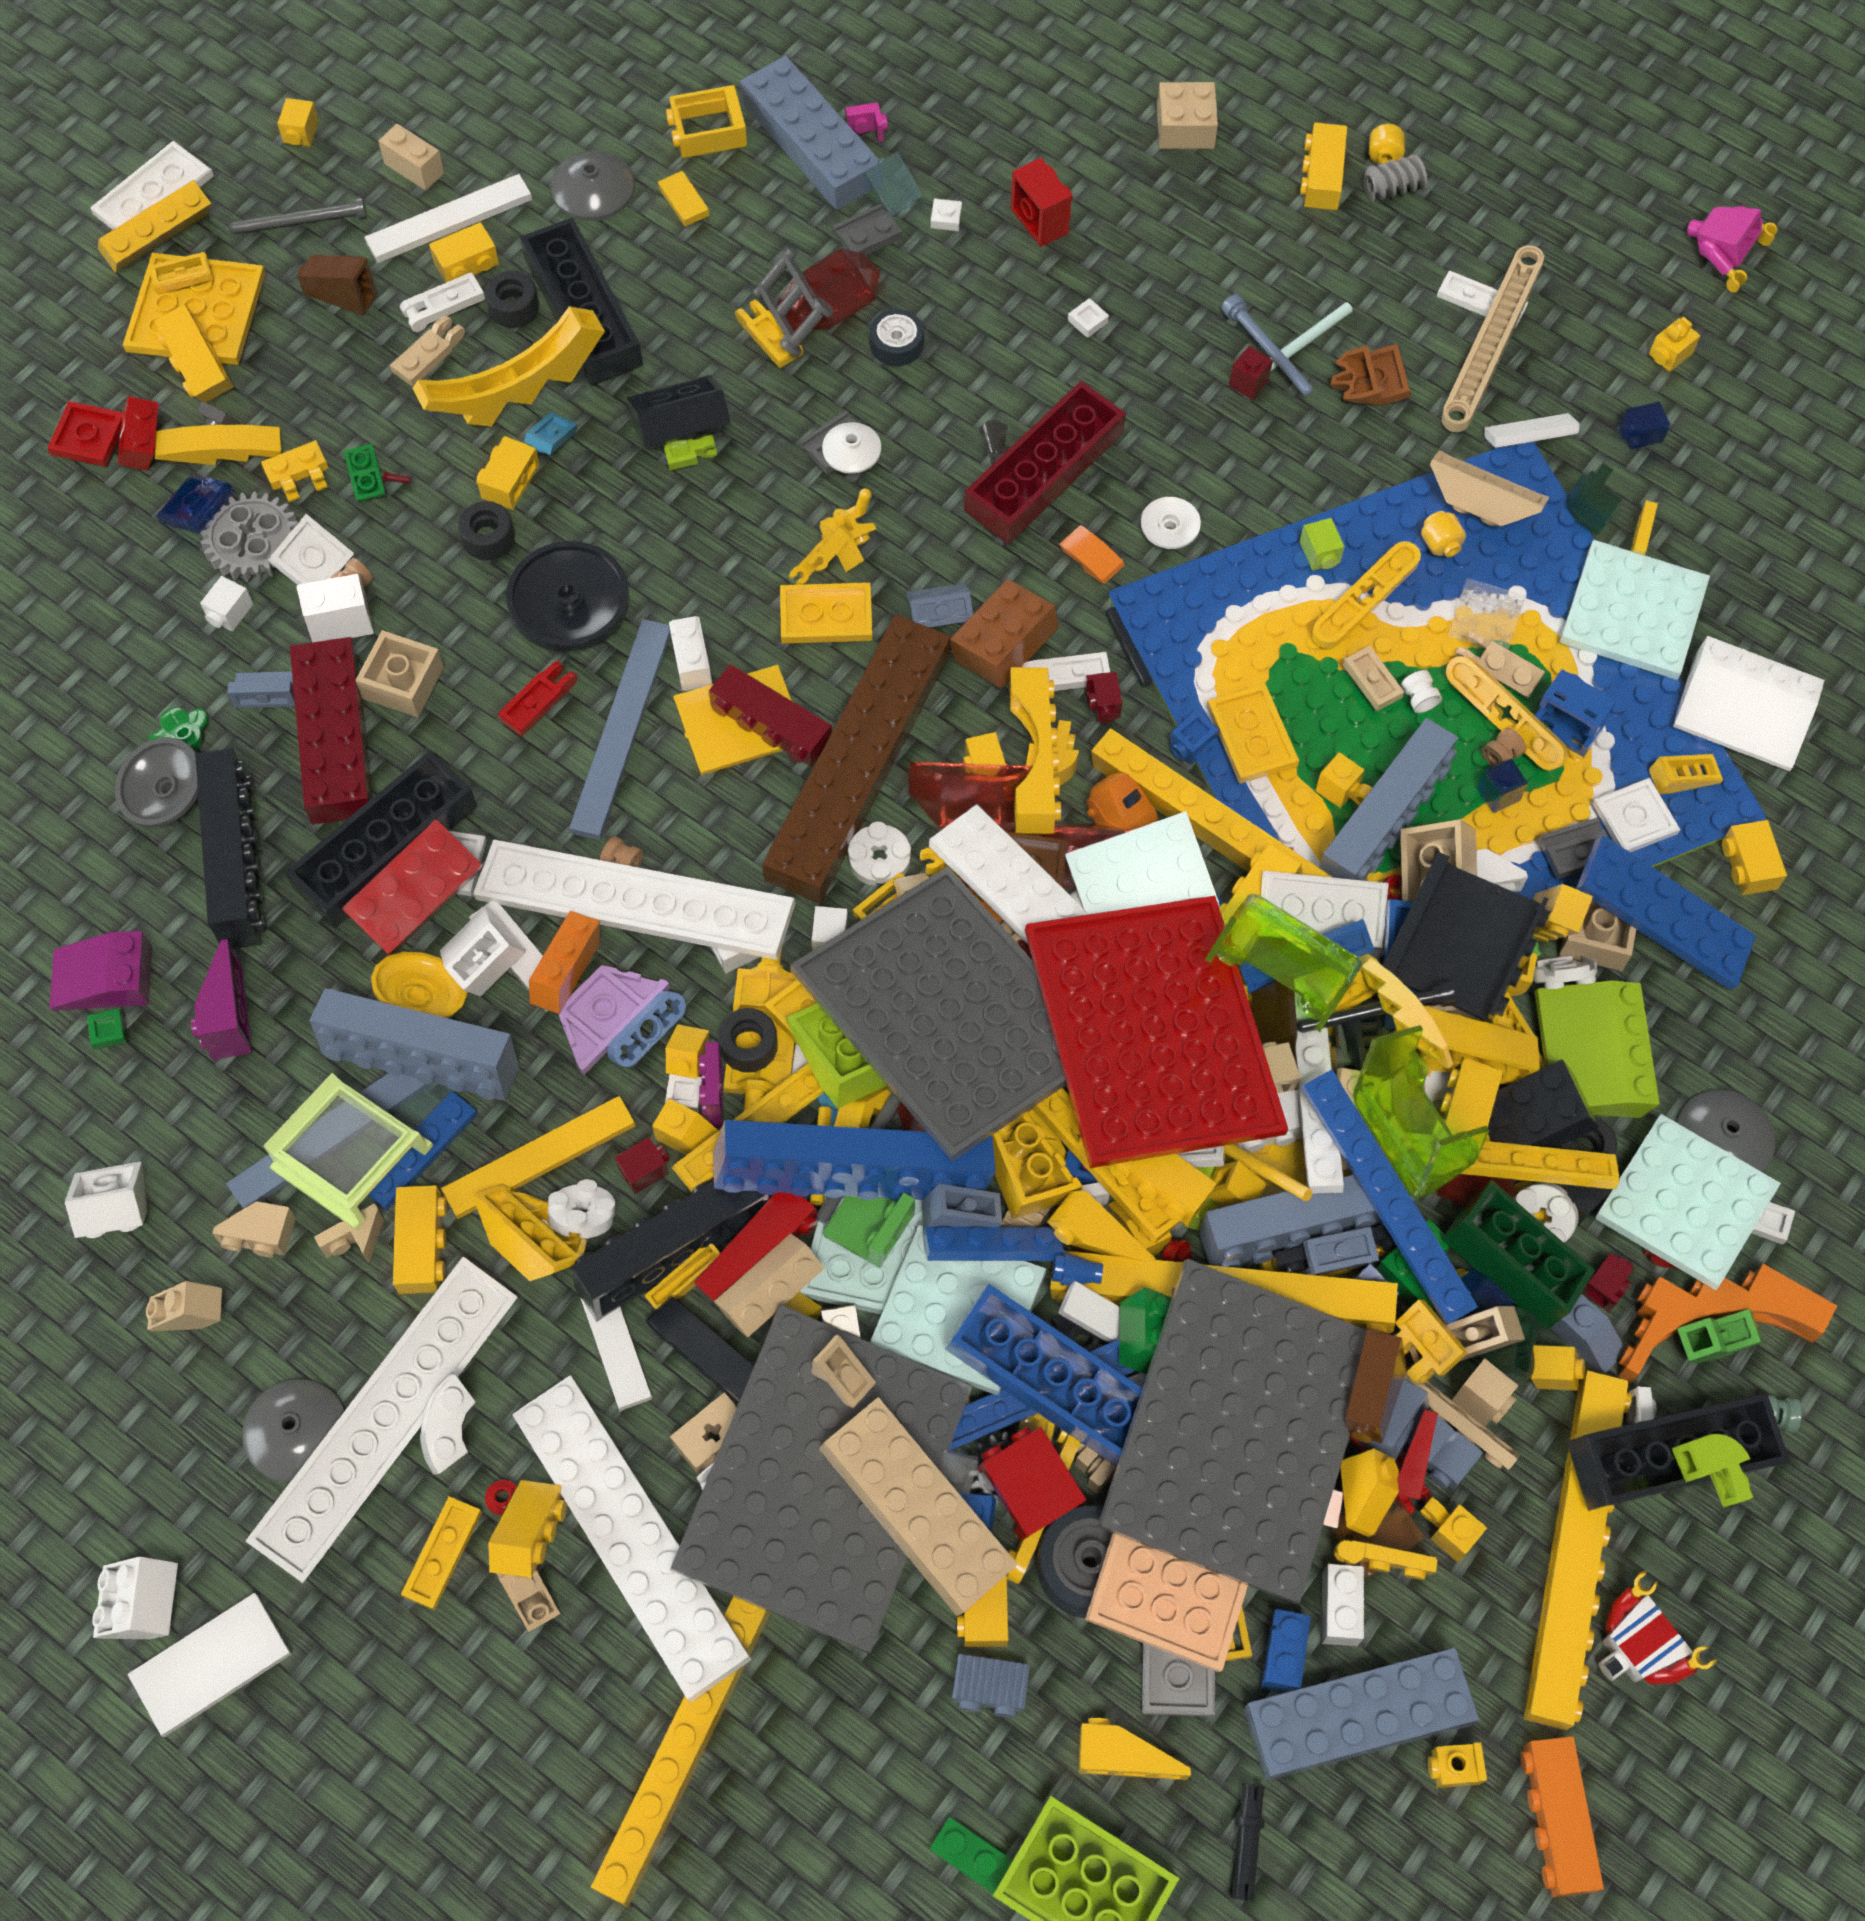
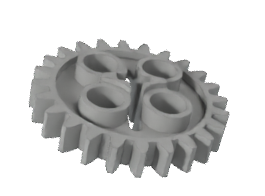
[200,492,298,582]

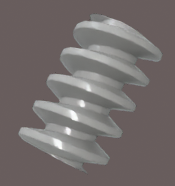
[1364,155,1428,202]

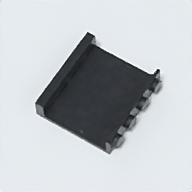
[1383,852,1551,1024]

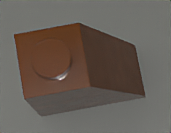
[298,255,377,316]
[1346,1329,1407,1444]

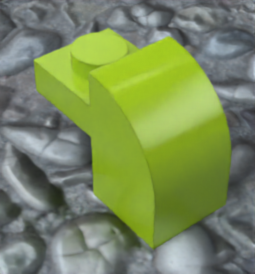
[1672,1434,1754,1508]

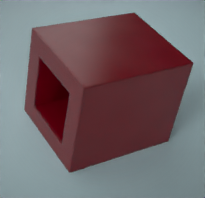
[1229,346,1273,400]
[615,1137,670,1195]

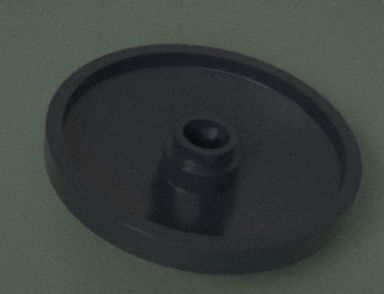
[506,541,629,652]

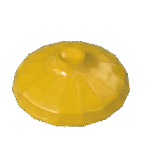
[371,952,467,1018]

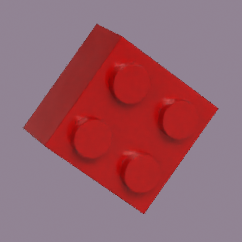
[1010,158,1073,247]

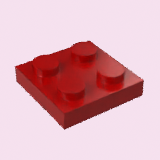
[47,401,122,467]

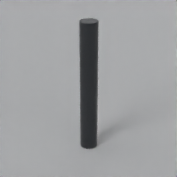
[1105,607,1153,687]

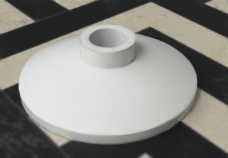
[822,422,881,474]
[1141,497,1201,549]

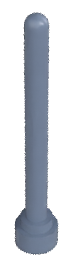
[1221,294,1313,395]

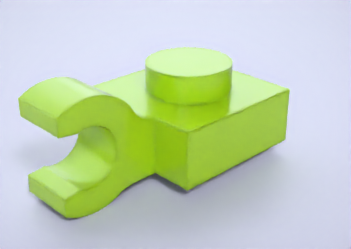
[664,435,717,471]

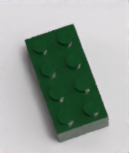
[1442,1180,1595,1330]

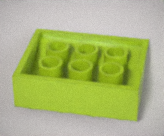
[1535,981,1660,1118]
[786,1003,888,1109]
[993,1796,1179,1921]

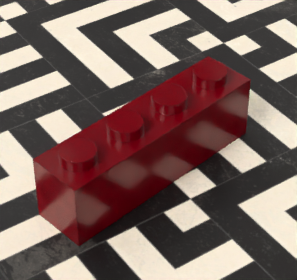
[709,664,832,767]

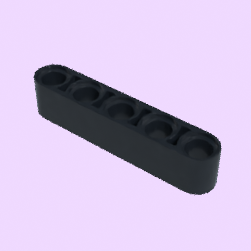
[645,1296,754,1405]

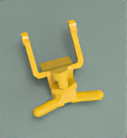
[789,488,877,585]

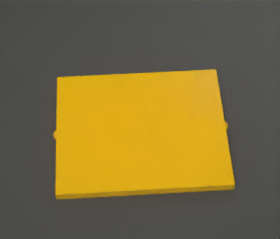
[673,665,794,775]

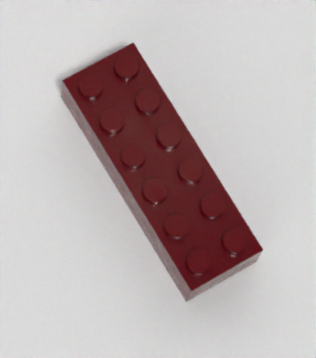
[964,381,1126,544]
[290,637,373,825]

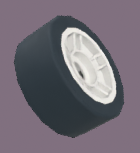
[870,309,924,366]

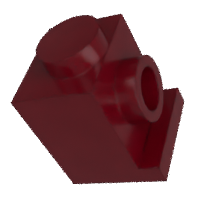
[1084,672,1123,723]
[1581,1253,1633,1313]

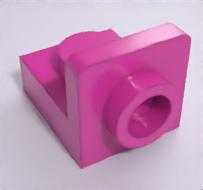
[845,102,888,142]

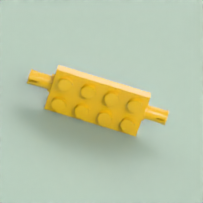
[723,945,797,1112]

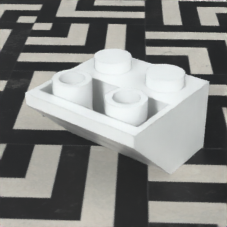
[440,906,526,997]
[93,1557,178,1639]

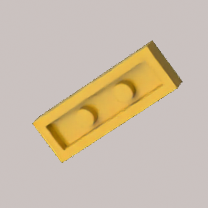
[401,1496,482,1611]

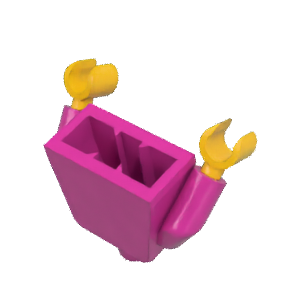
[1687,206,1777,293]

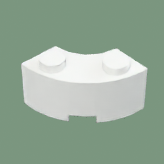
[420,1374,475,1474]

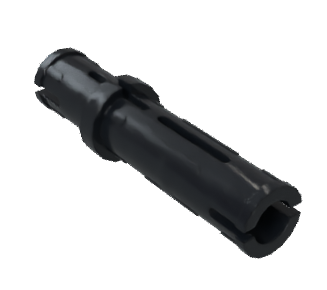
[1230,1783,1265,1902]

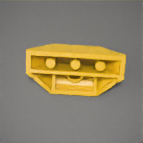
[474,1184,588,1281]

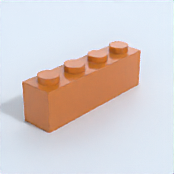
[1520,1736,1604,1898]

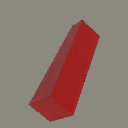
[1397,1410,1438,1500]

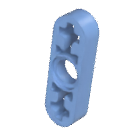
[607,990,686,1067]

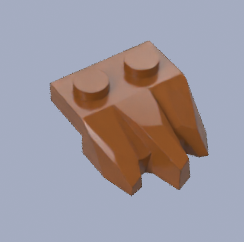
[1330,344,1411,405]

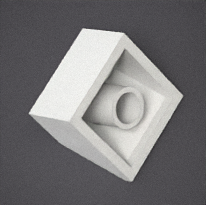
[297,574,374,642]
[65,1161,147,1238]

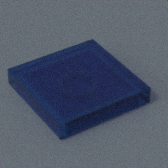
[156,474,235,534]

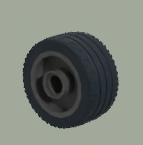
[1036,1506,1113,1618]

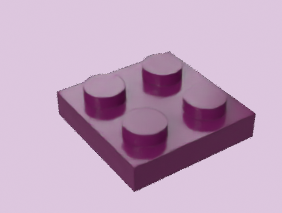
[699,1042,723,1128]

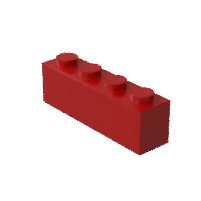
[694,1192,818,1302]

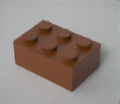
[950,579,1059,689]

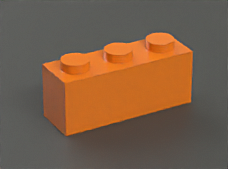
[529,910,600,1014]

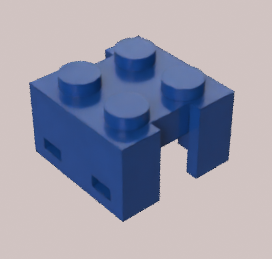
[1535,669,1617,757]

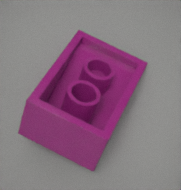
[50,930,152,1011]
[191,939,252,1060]

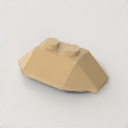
[1430,450,1550,526]

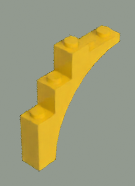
[413,307,605,427]

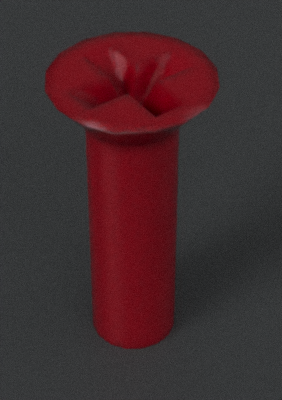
[383,470,411,484]

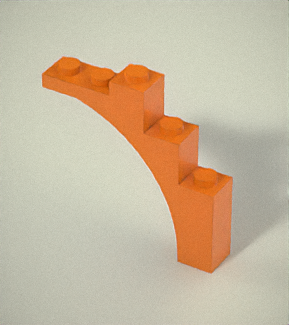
[1618,1264,1837,1383]

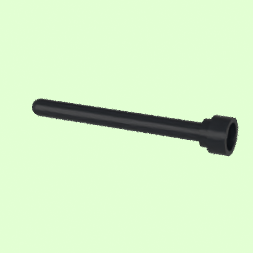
[1297,979,1456,1033]

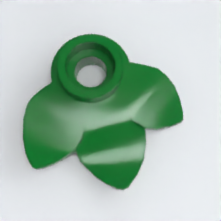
[148,707,208,751]

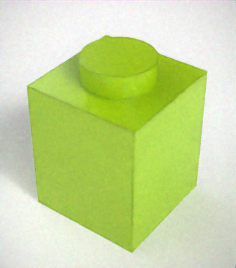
[1299,518,1345,571]

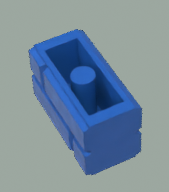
[1261,1609,1311,1693]

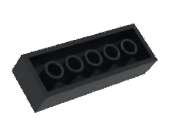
[520,217,643,385]
[195,748,266,949]
[285,751,477,929]
[571,1181,769,1322]
[1567,1393,1790,1511]

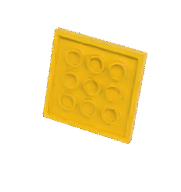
[123,253,266,365]

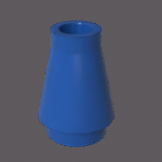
[1052,1252,1103,1286]

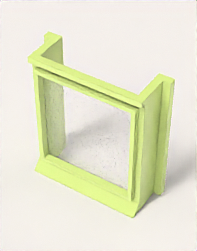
[263,1073,433,1230]

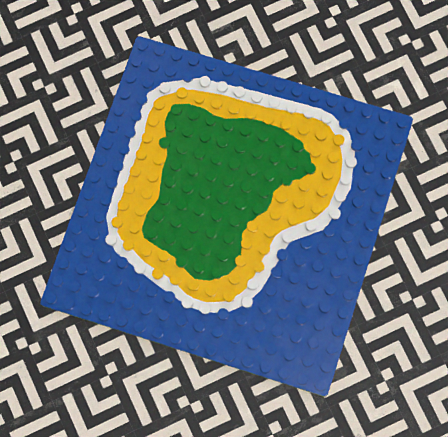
[1108,441,1766,966]

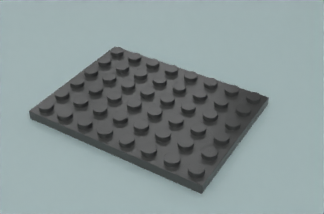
[791,867,1067,1162]
[1097,1259,1367,1604]
[670,1305,972,1654]

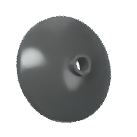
[550,151,635,221]
[115,737,198,827]
[1676,1090,1775,1172]
[242,1379,345,1483]

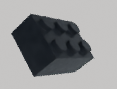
[627,374,731,448]
[1487,1059,1599,1148]

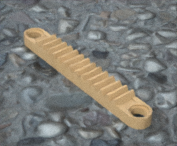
[1441,245,1544,432]

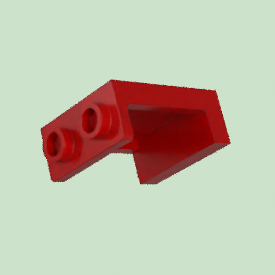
[977,1427,1086,1542]

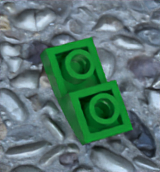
[343,444,386,503]

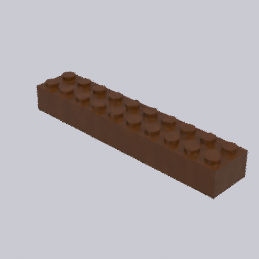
[762,614,951,904]

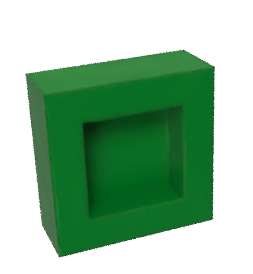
[87,1009,127,1050]

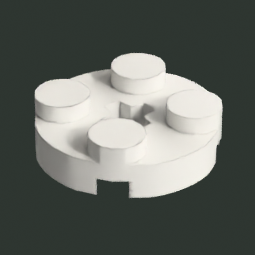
[848,822,911,886]
[1533,956,1597,989]
[548,1179,615,1238]
[1513,1182,1578,1243]

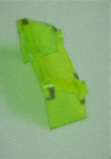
[1205,894,1362,1032]
[1353,1025,1489,1199]

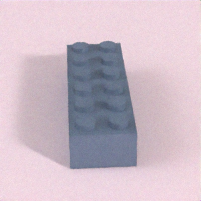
[740,56,882,210]
[1319,718,1459,881]
[309,988,519,1101]
[1199,1163,1415,1268]
[1243,1648,1479,1782]

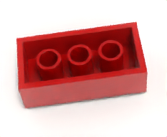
[342,819,482,956]

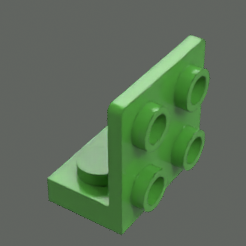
[823,1193,915,1268]

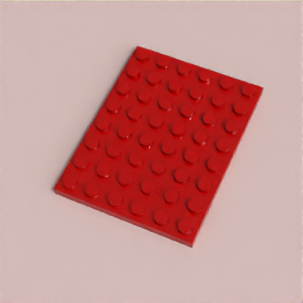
[1025,895,1289,1168]

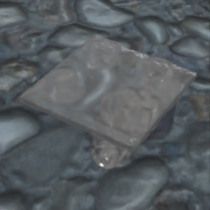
[1448,578,1526,650]

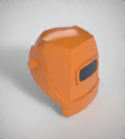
[1086,772,1159,834]

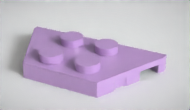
[558,965,670,1075]

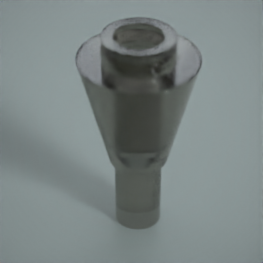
[979,420,1008,465]

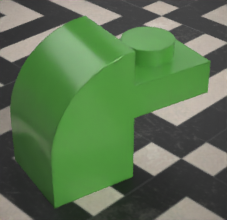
[1677,1309,1763,1363]

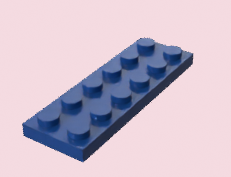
[1576,835,1756,990]

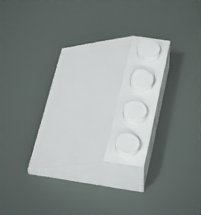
[1673,636,1824,771]

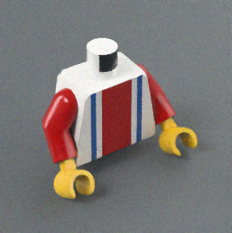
[1599,1571,1717,1685]

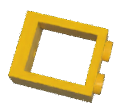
[666,85,747,158]

